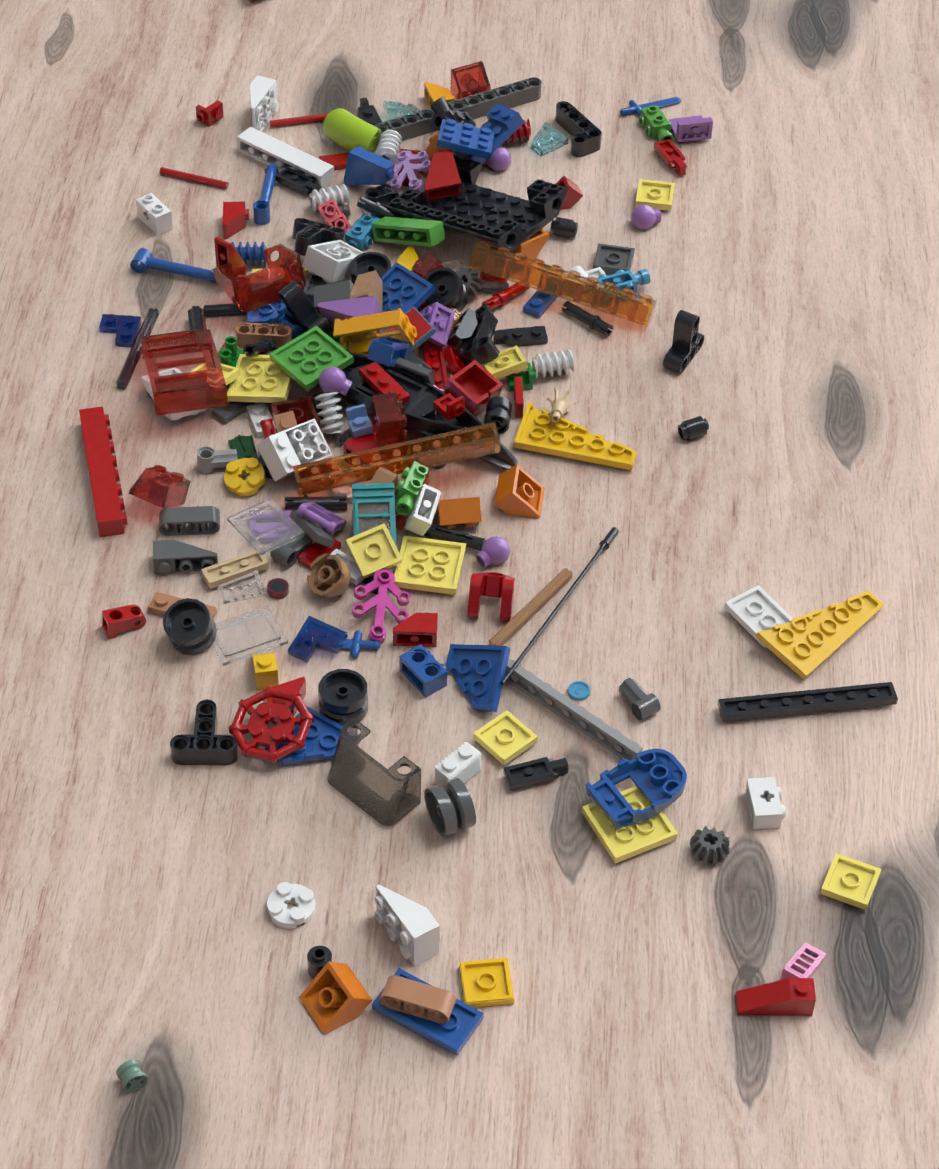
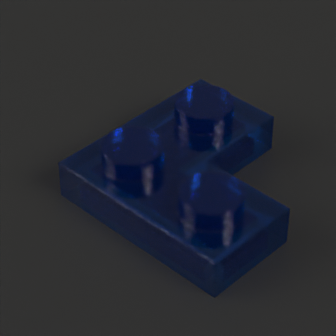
[99,314,142,347]
[287,616,348,663]

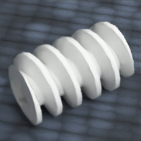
[375,130,402,165]
[310,184,350,213]
[532,350,574,379]
[315,392,345,434]

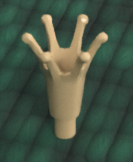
[547,388,576,423]

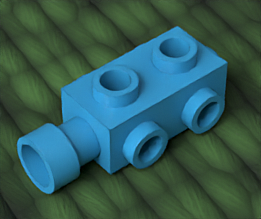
[345,213,381,251]
[594,269,650,302]

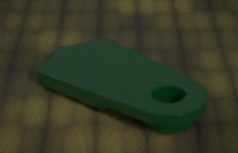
[228,435,258,460]

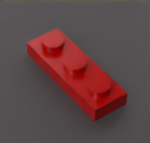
[359,362,410,409]

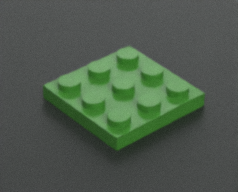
[269,326,354,391]

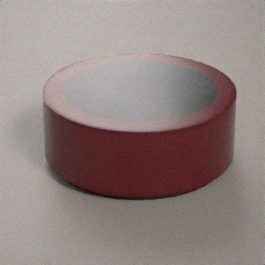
[267,578,289,599]

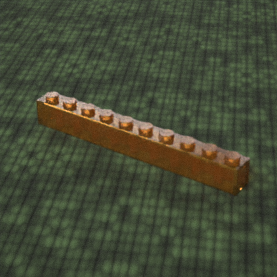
[468,241,657,326]
[293,422,500,496]

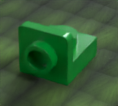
[506,363,536,392]

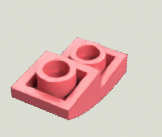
[317,198,351,234]

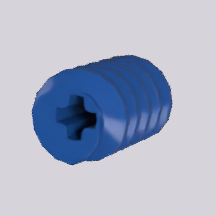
[231,242,267,266]

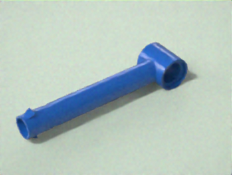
[253,164,279,225]
[130,248,217,283]

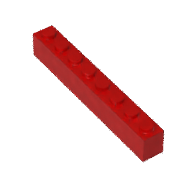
[79,406,128,537]

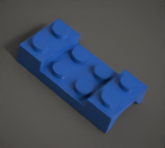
[453,103,524,164]

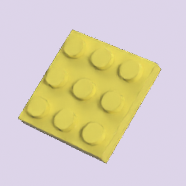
[226,354,293,403]
[394,536,466,595]
[582,786,678,864]

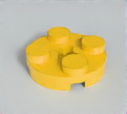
[224,457,266,497]

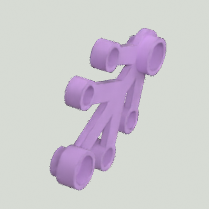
[389,151,431,193]

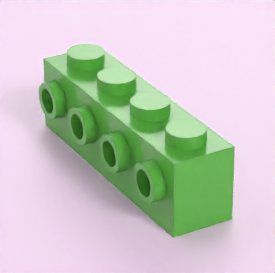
[371,216,445,247]

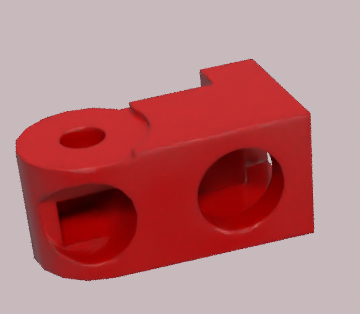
[102,604,146,639]

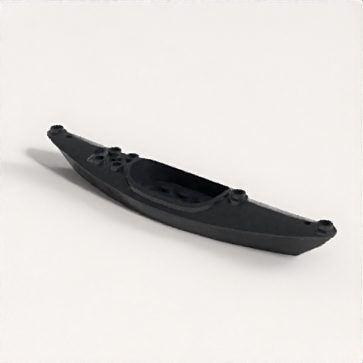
[272,345,519,471]

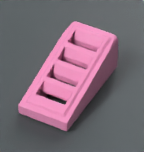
[781,942,827,980]

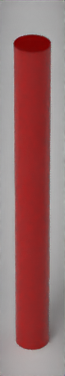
[269,113,329,128]
[159,167,229,189]

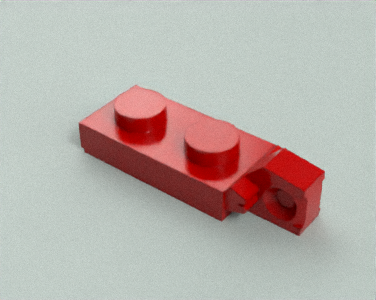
[654,139,687,176]

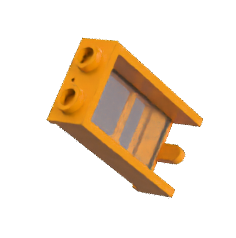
[333,308,417,355]

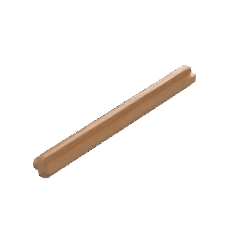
[489,568,573,646]

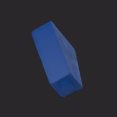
[343,146,395,185]

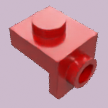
[196,100,224,127]
[433,393,465,421]

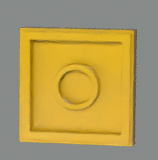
[459,958,514,1008]

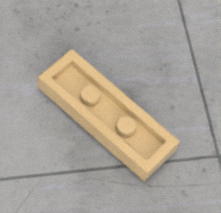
[201,549,269,589]

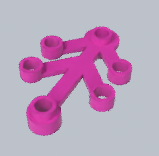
[352,569,411,644]

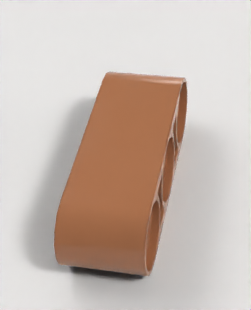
[235,322,292,348]
[379,975,457,1024]

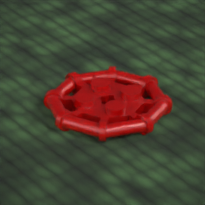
[229,686,314,763]

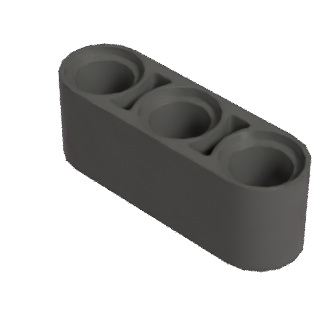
[159,506,220,536]

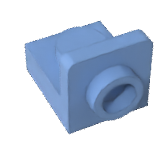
[346,404,374,438]

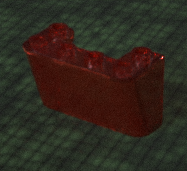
[213,244,306,313]

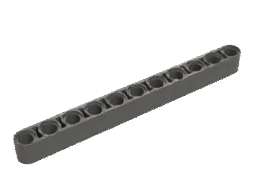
[374,77,542,147]

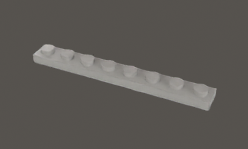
[505,659,643,760]

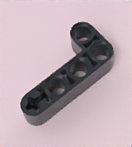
[555,101,602,157]
[459,305,500,365]

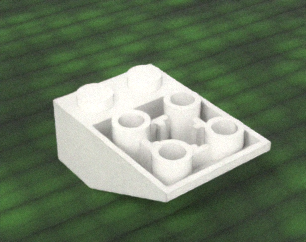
[250,75,279,132]
[257,418,333,482]
[374,885,440,966]

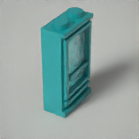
[352,483,397,547]

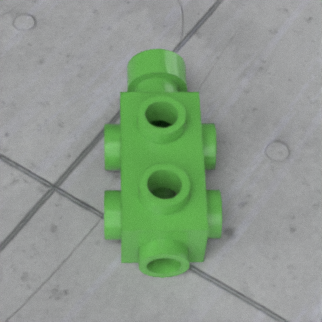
[639,105,674,142]
[395,461,429,516]

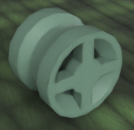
[116,1059,148,1092]

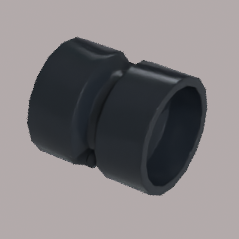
[484,396,512,434]

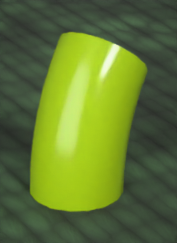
[323,108,381,153]

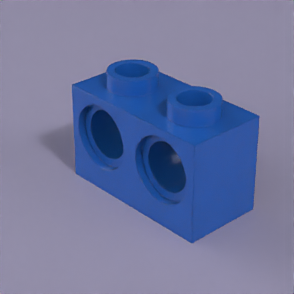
[368,336,410,367]
[399,644,448,698]

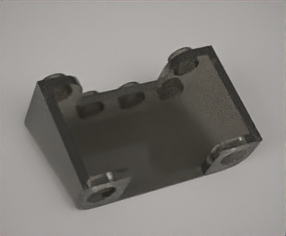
[327,718,421,826]

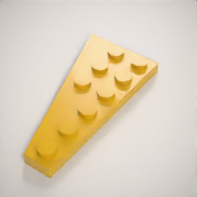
[514,402,637,471]
[755,591,884,680]

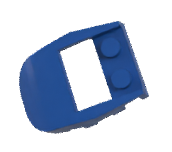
[585,749,687,829]

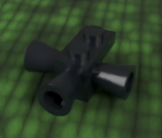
[431,97,476,131]

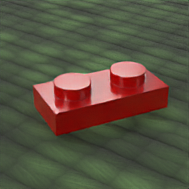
[298,536,341,570]

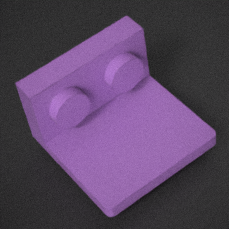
[669,115,713,142]
[419,302,455,347]

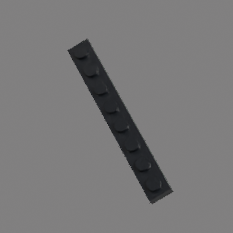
[718,682,898,722]

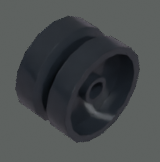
[350,252,391,284]
[425,267,470,315]
[163,598,217,655]
[318,669,368,727]

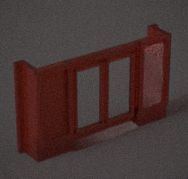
[140,329,229,416]

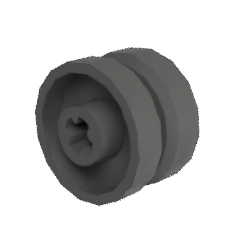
[424,777,476,837]

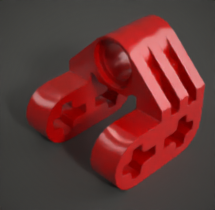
[467,572,515,622]

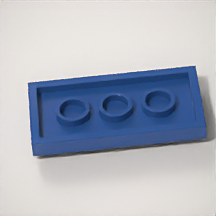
[372,968,484,1055]

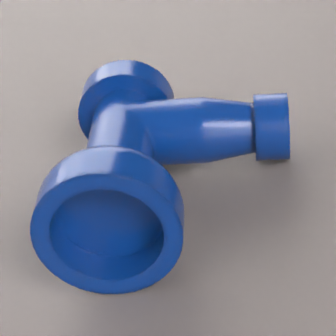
[277,315,303,340]

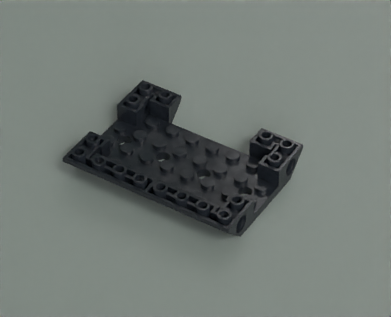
[384,155,567,251]

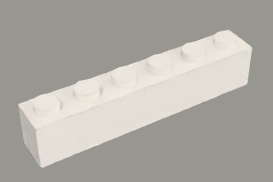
[237,127,334,189]

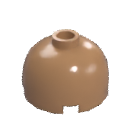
[307,554,351,598]

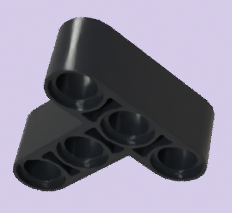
[292,218,345,256]
[278,280,331,333]
[663,310,705,373]
[170,699,238,765]

